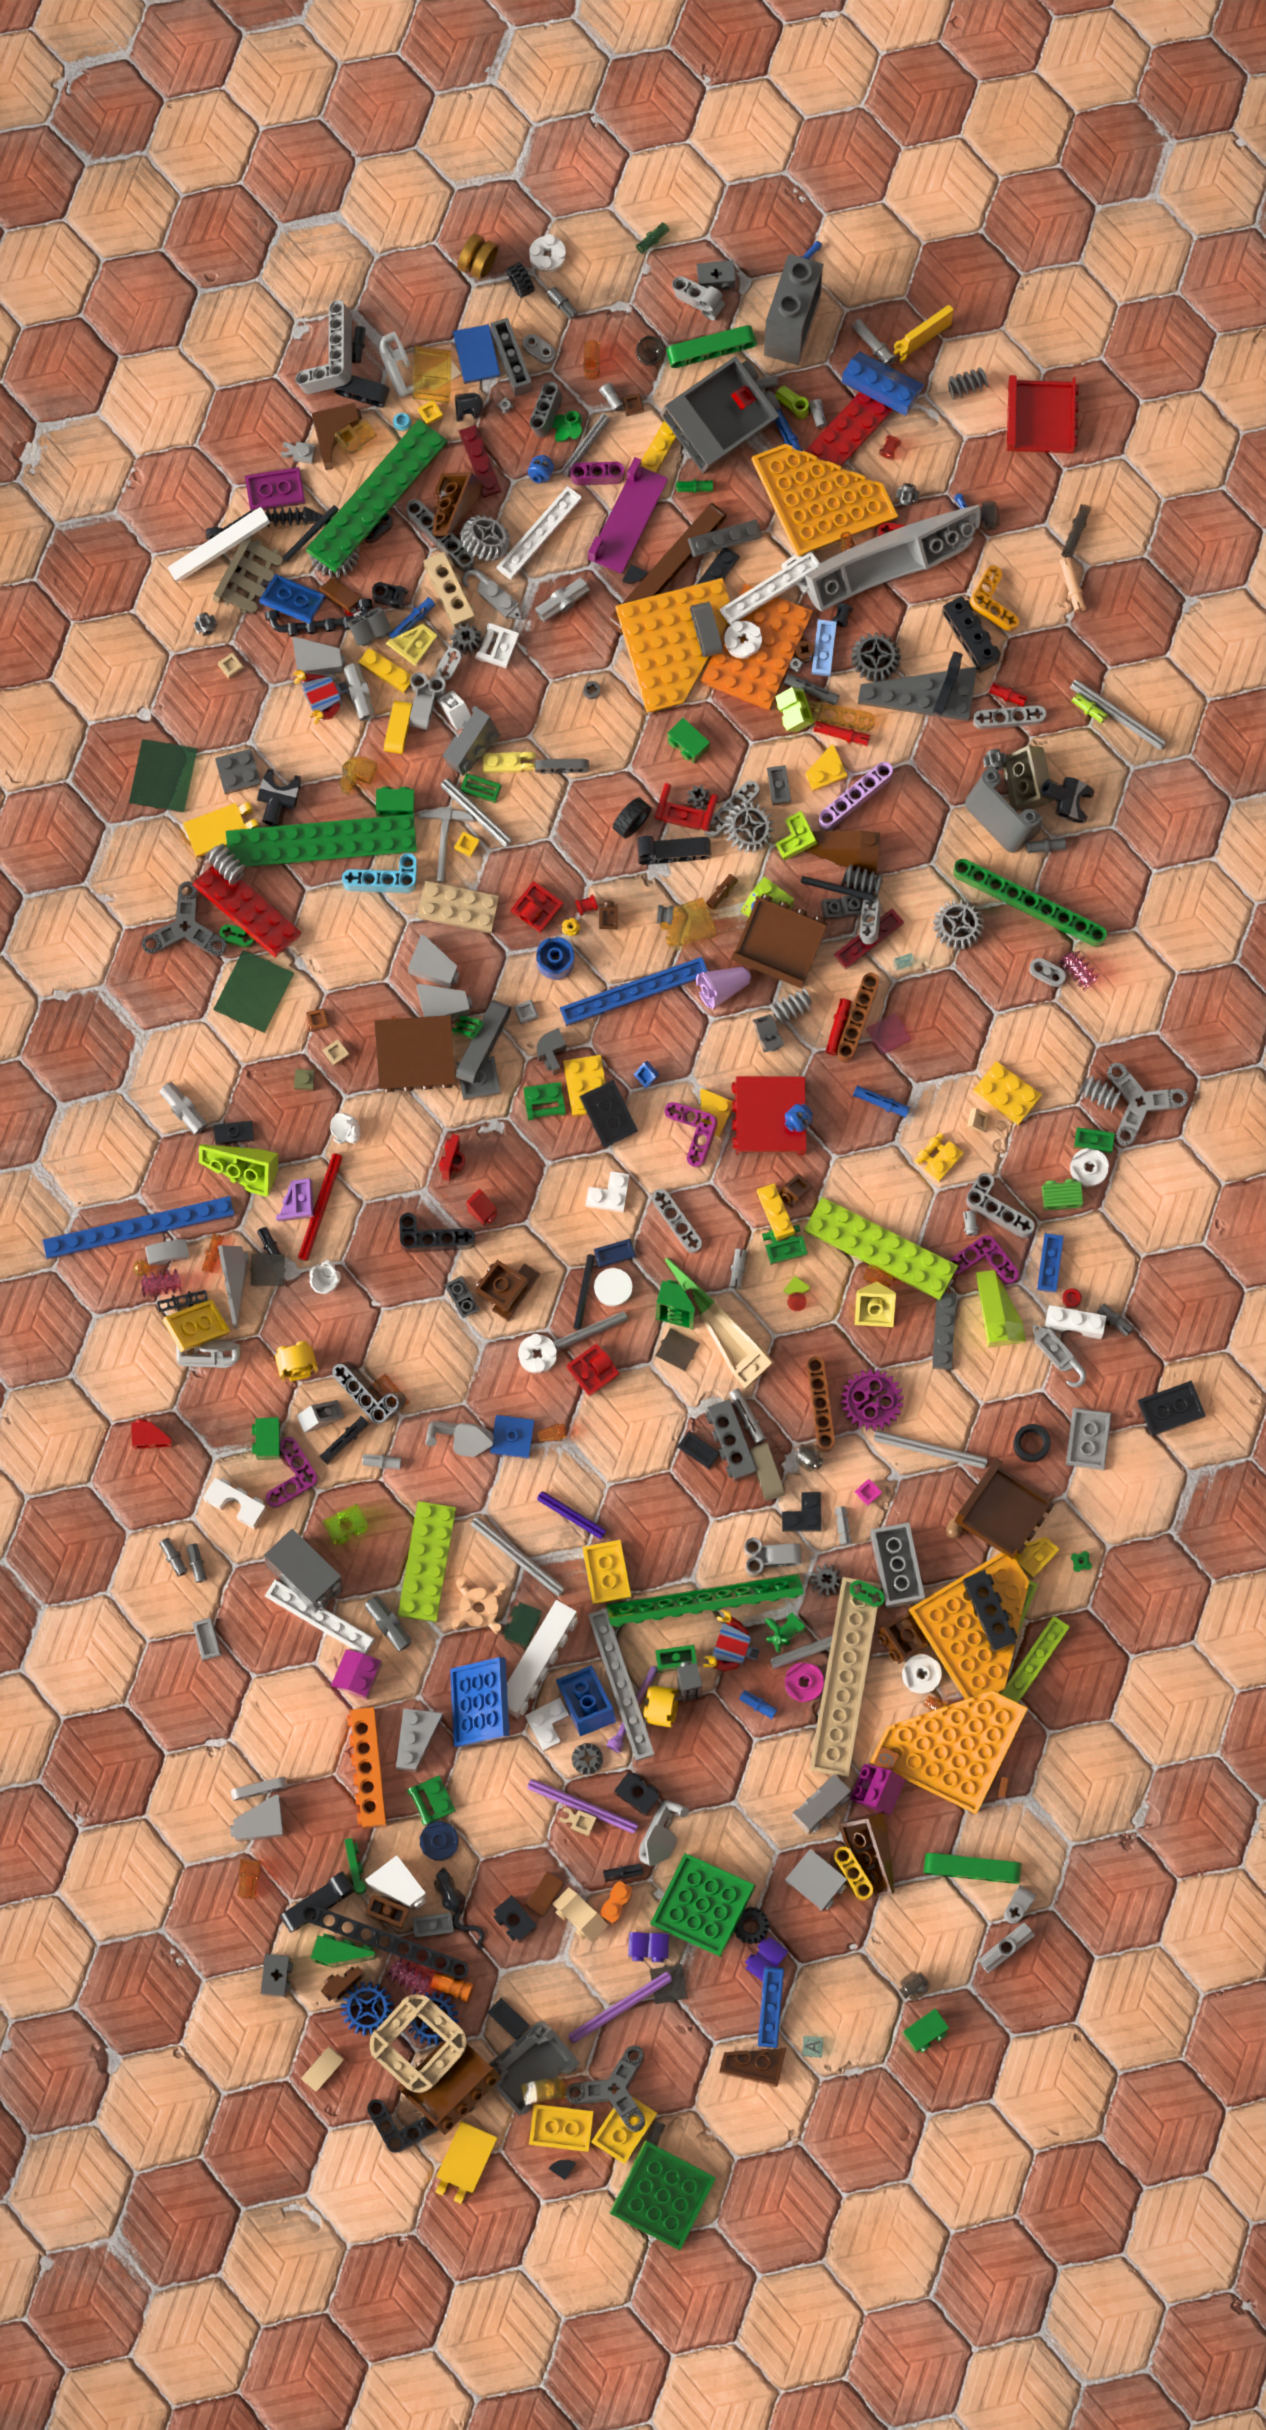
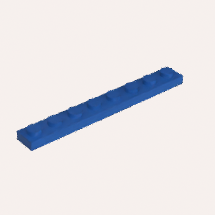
[560,957,708,1027]

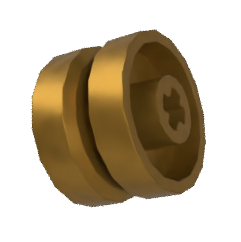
[457,233,499,281]

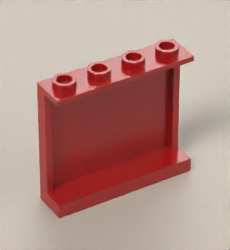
[1007,375,1079,453]
[731,1076,806,1155]

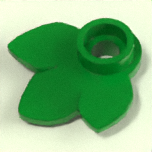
[551,411,582,442]

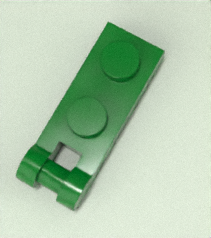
[344,1838,366,1895]

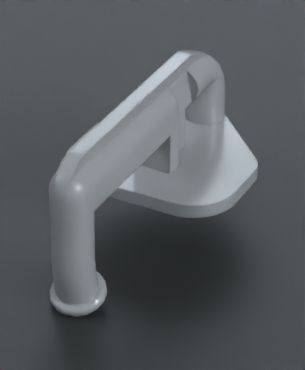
[380,331,429,397]
[176,1340,240,1368]
[425,1421,494,1457]
[639,1800,689,1866]

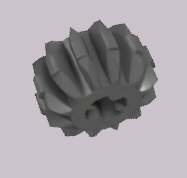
[450,623,482,655]
[810,1563,843,1597]

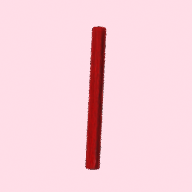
[298,1153,342,1261]

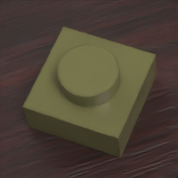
[294,1069,315,1091]

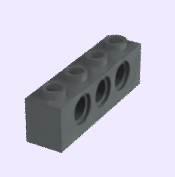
[490,318,532,396]
[705,1399,757,1482]
[677,1661,702,1702]

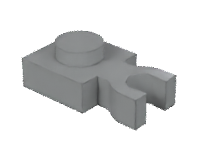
[281,442,315,464]

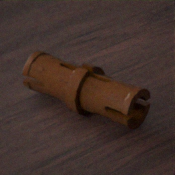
[706,874,738,910]

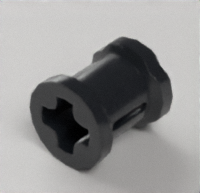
[832,603,853,627]

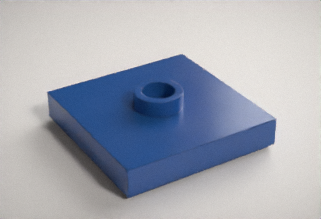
[490,1415,534,1459]

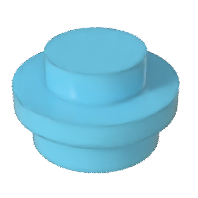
[393,413,411,431]

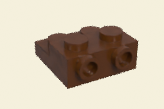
[475,1259,529,1311]
[878,1611,930,1664]
[321,1966,365,2003]

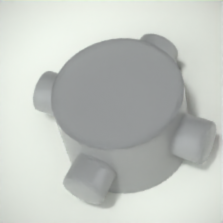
[497,398,513,414]
[788,657,804,673]

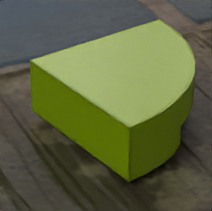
[783,1276,810,1295]

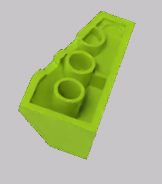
[199,1144,278,1197]
[976,1270,1026,1348]

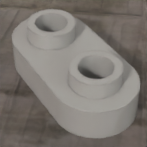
[523,334,556,365]
[1029,958,1066,987]

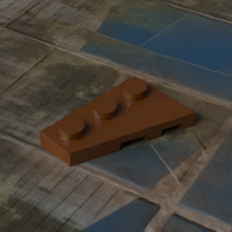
[719,2047,787,2087]

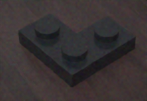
[782,1492,821,1532]

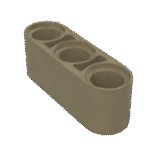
[749,1443,785,1501]

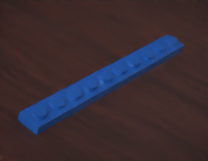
[43,1196,235,1260]

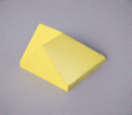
[855,1281,896,1327]

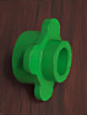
[1071,1551,1092,1572]

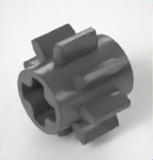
[896,483,920,505]
[193,612,217,636]
[983,749,1007,771]
[687,785,710,808]

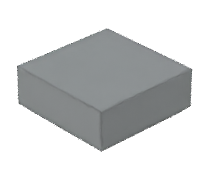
[514,1000,538,1025]

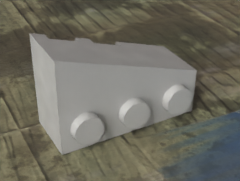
[396,1709,443,1772]
[792,1774,851,1834]

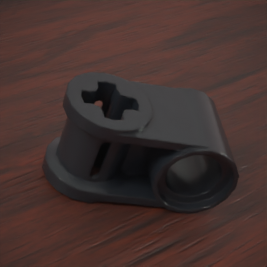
[372,582,409,610]

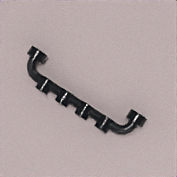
[265,599,373,637]

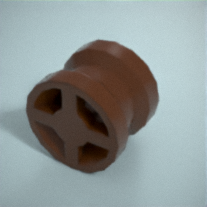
[795,641,814,663]

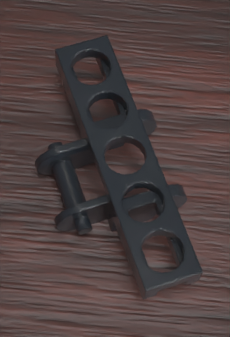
[157,1290,208,1313]

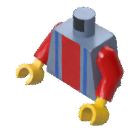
[292,670,349,724]
[703,1610,760,1672]

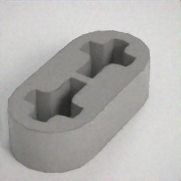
[436,647,463,680]

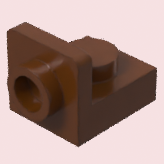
[599,901,618,929]
[779,1174,812,1208]

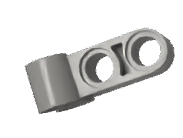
[672,276,725,320]
[409,672,446,730]
[743,1537,802,1577]

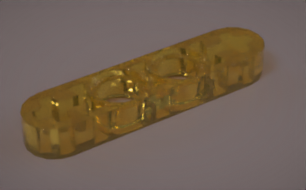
[808,701,875,731]

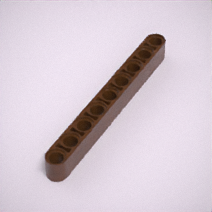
[607,503,727,635]

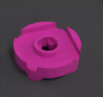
[785,1663,824,1703]

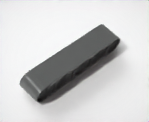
[406,499,474,572]
[456,1000,511,1084]

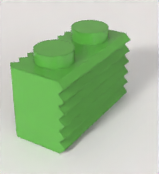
[1041,1179,1083,1211]

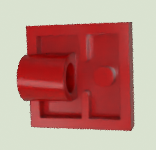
[510,881,563,934]
[439,1134,466,1181]
[566,1343,620,1397]

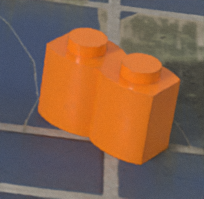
[601,1881,632,1925]

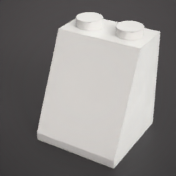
[365,1856,427,1910]

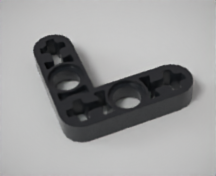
[933,651,963,716]

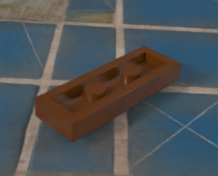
[492,1263,540,1321]

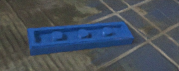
[758,1966,784,2048]

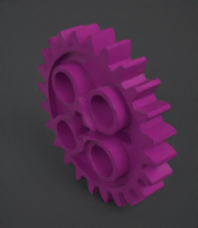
[841,1369,904,1432]

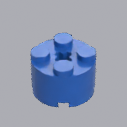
[536,937,574,980]

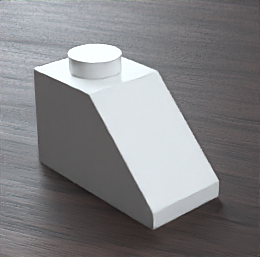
[436,690,471,730]

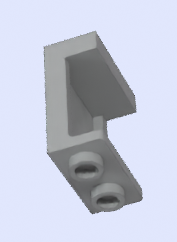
[785,1849,847,1912]

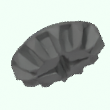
[572,1743,603,1775]

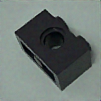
[614,1772,660,1817]
[493,1895,537,1943]

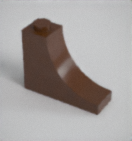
[312,403,362,470]

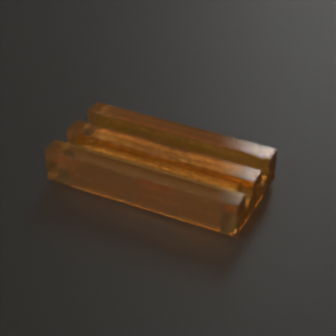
[372,1374,410,1416]

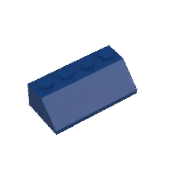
[842,351,924,416]

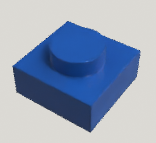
[633,1061,660,1088]

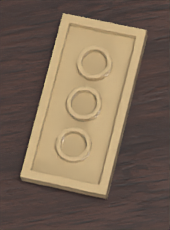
[417,881,499,933]

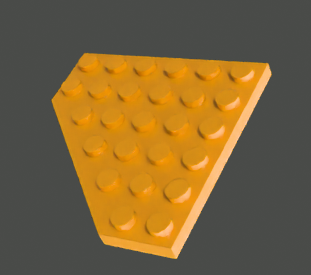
[752,444,898,557]
[615,578,730,713]
[909,1553,1029,1699]
[870,1690,1028,1814]

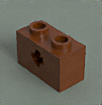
[365,1894,410,1930]

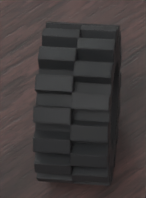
[506,262,535,298]
[734,1907,769,1944]

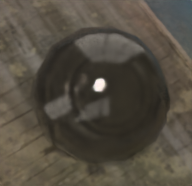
[635,336,664,366]

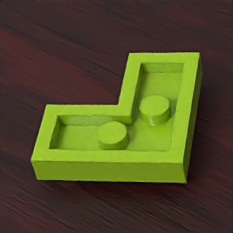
[775,811,818,861]

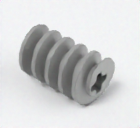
[205,843,245,885]
[769,988,812,1024]
[1078,1075,1121,1113]

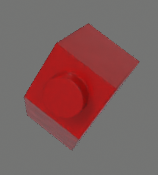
[466,1188,497,1226]
[131,1419,173,1449]

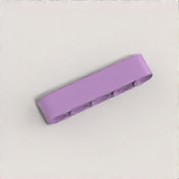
[819,762,893,831]

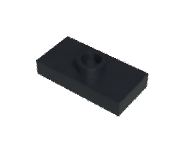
[214,1121,254,1145]

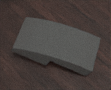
[821,896,862,919]
[444,1276,480,1319]

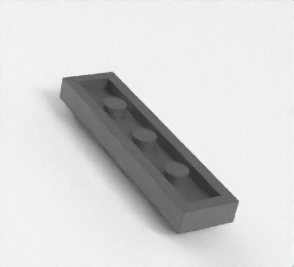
[688,519,762,557]
[932,1293,956,1370]

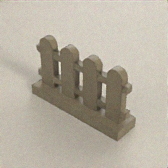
[212,535,283,615]

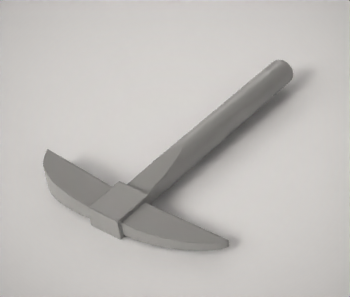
[418,808,474,883]

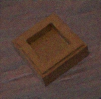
[622,393,644,416]

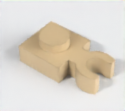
[559,1808,597,1837]

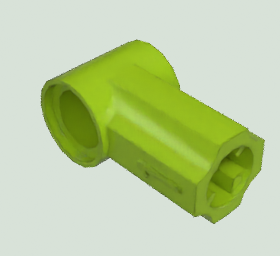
[775,385,809,419]

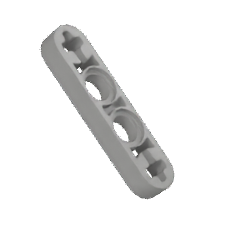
[973,706,1046,729]
[704,780,759,839]
[652,1189,702,1254]

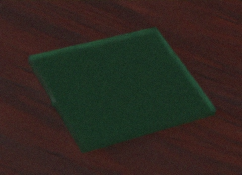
[129,739,198,813]
[213,950,294,1033]

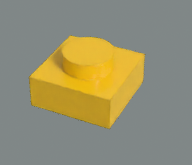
[418,400,443,426]
[454,831,480,858]

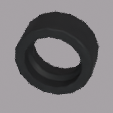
[1013,1424,1051,1462]

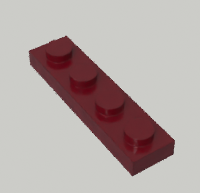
[459,425,501,498]
[834,909,904,970]

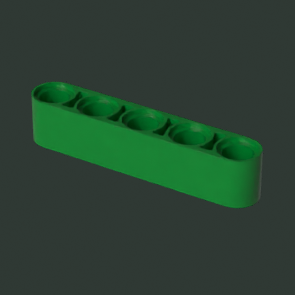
[666,325,757,368]
[924,1853,1022,1884]

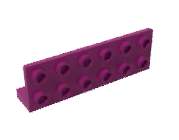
[588,457,668,574]

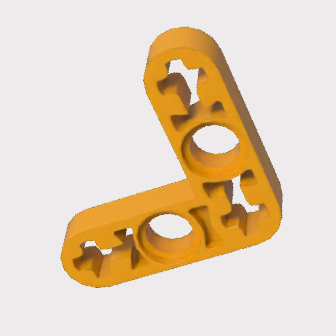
[969,565,1019,631]

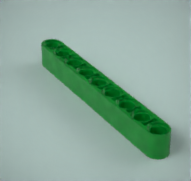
[953,859,1107,947]

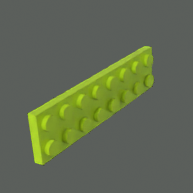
[804,1197,958,1300]

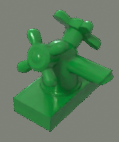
[764,1612,806,1653]

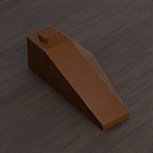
[432,472,483,536]
[805,831,880,875]
[839,1812,894,1897]

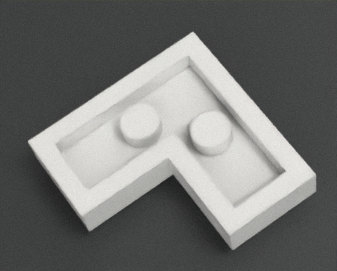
[586,1171,630,1213]
[525,1698,569,1751]

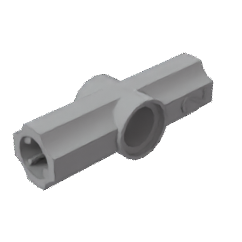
[535,577,590,622]
[344,663,375,721]
[159,1081,208,1135]
[978,1923,1035,1974]

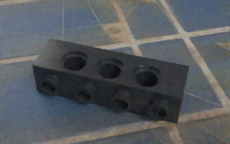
[963,1570,1018,1654]

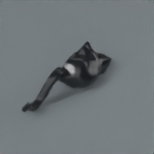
[434,1867,484,1949]

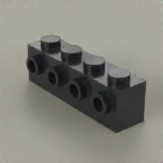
[942,596,1001,673]

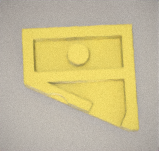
[386,624,437,665]

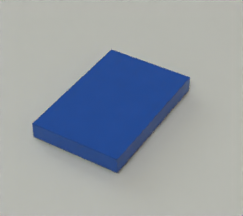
[453,324,500,384]
[259,574,326,624]

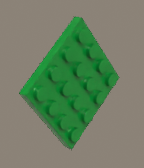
[650,1853,756,1958]
[609,2141,716,2251]

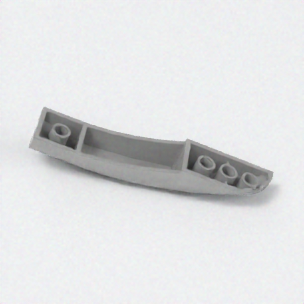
[805,505,981,612]

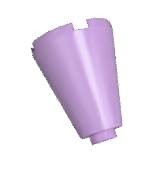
[696,967,751,1009]

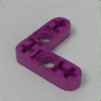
[664,1102,718,1168]
[949,1235,1019,1284]
[266,1437,317,1508]

